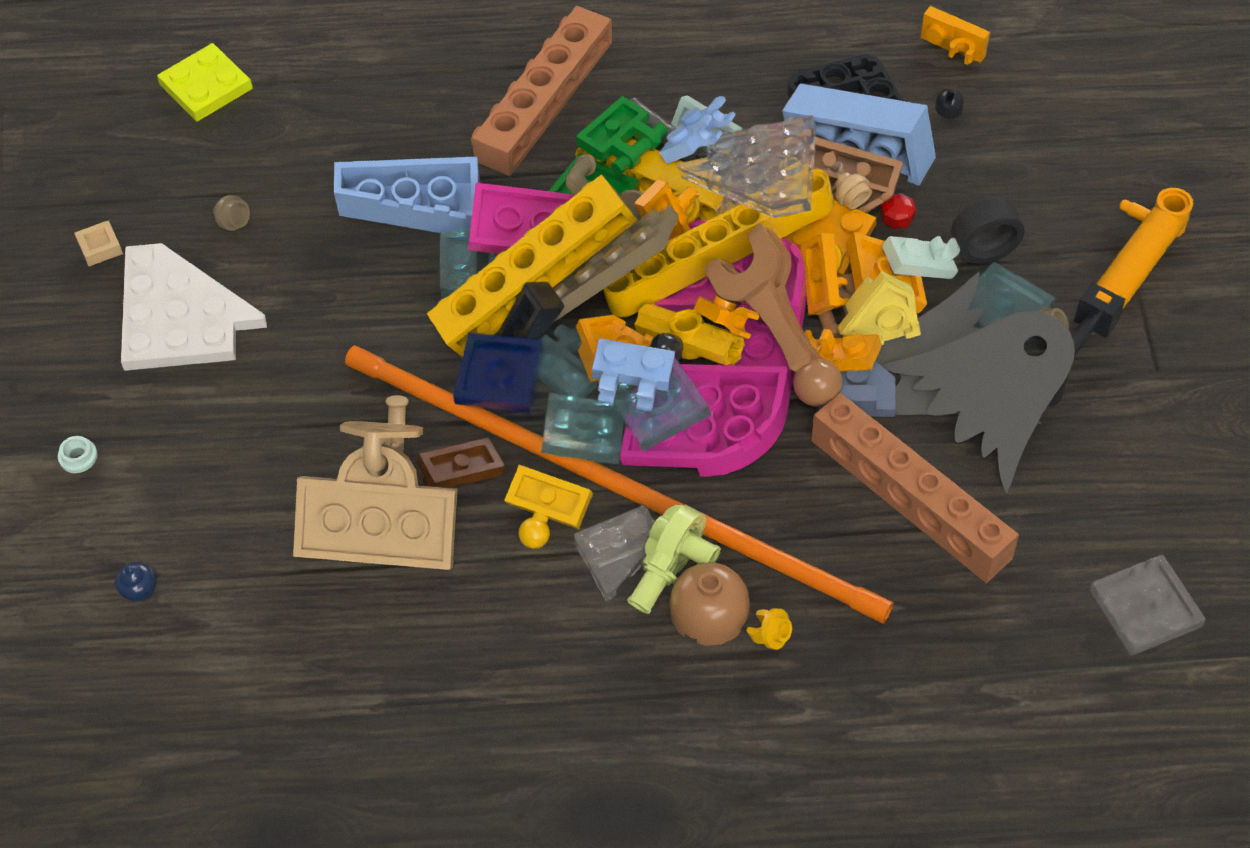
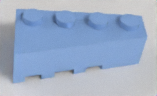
[782,83,936,186]
[334,157,480,238]

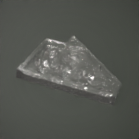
[677,115,816,218]

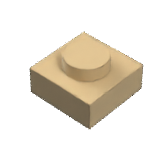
[75,220,123,266]

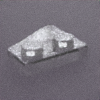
[573,505,655,602]

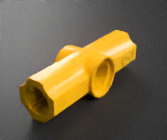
[635,303,745,366]

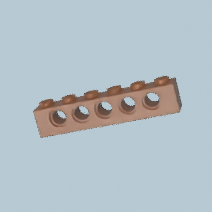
[471,5,612,176]
[811,393,1019,583]

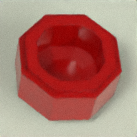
[880,193,916,229]

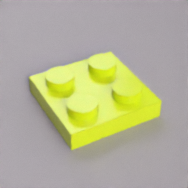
[157,43,253,122]

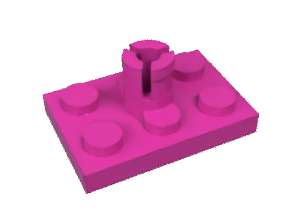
[468,183,575,254]

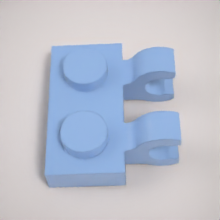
[659,96,736,164]
[592,338,675,411]

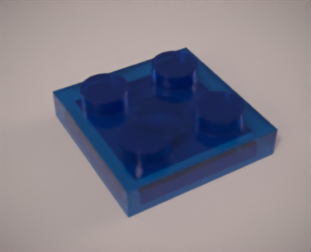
[453,333,544,413]

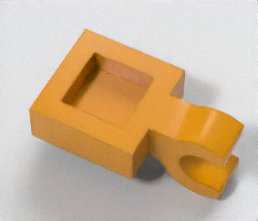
[693,295,759,339]

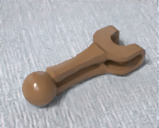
[705,224,842,407]

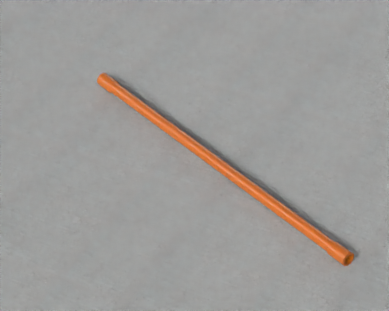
[345,345,894,624]

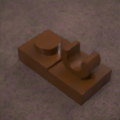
[417,437,505,488]

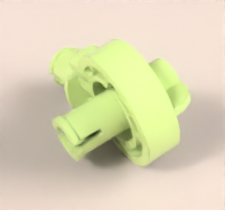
[627,505,721,614]

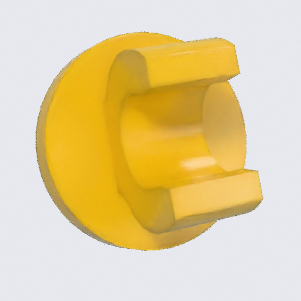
[746,608,792,650]

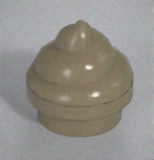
[213,195,250,231]

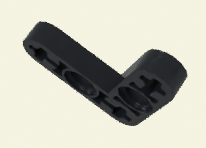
[788,54,903,101]

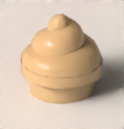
[836,172,872,210]

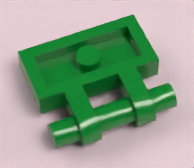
[576,96,668,175]

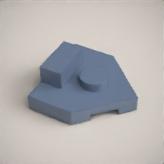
[819,361,895,417]

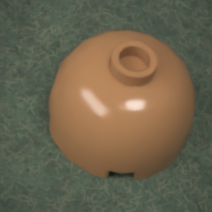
[669,562,750,646]

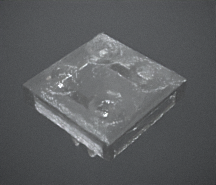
[1090,554,1206,656]

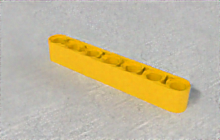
[603,169,834,317]

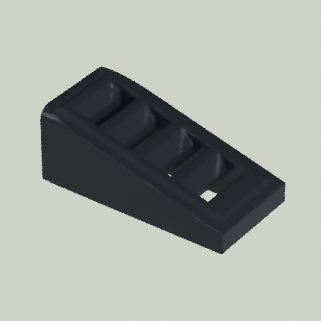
[496,282,564,362]

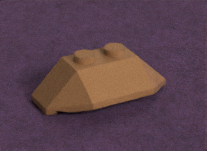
[757,123,904,213]

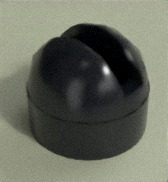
[935,88,964,118]
[649,333,683,364]

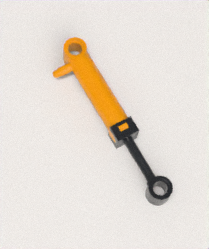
[1047,188,1193,407]

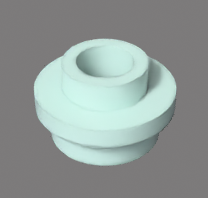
[58,436,98,473]

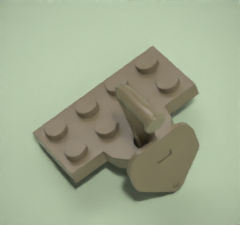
[553,154,679,322]

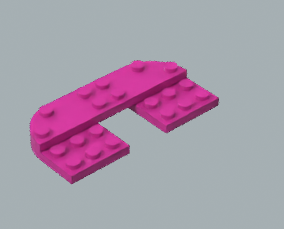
[619,220,807,477]

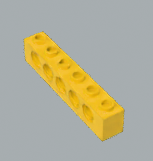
[427,174,638,358]

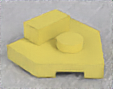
[838,271,921,345]

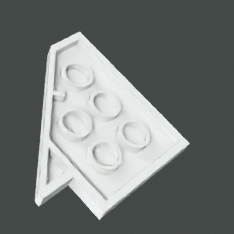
[121,243,267,371]

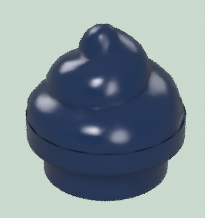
[115,562,156,602]

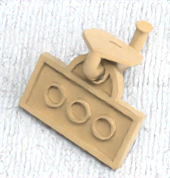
[293,395,457,570]

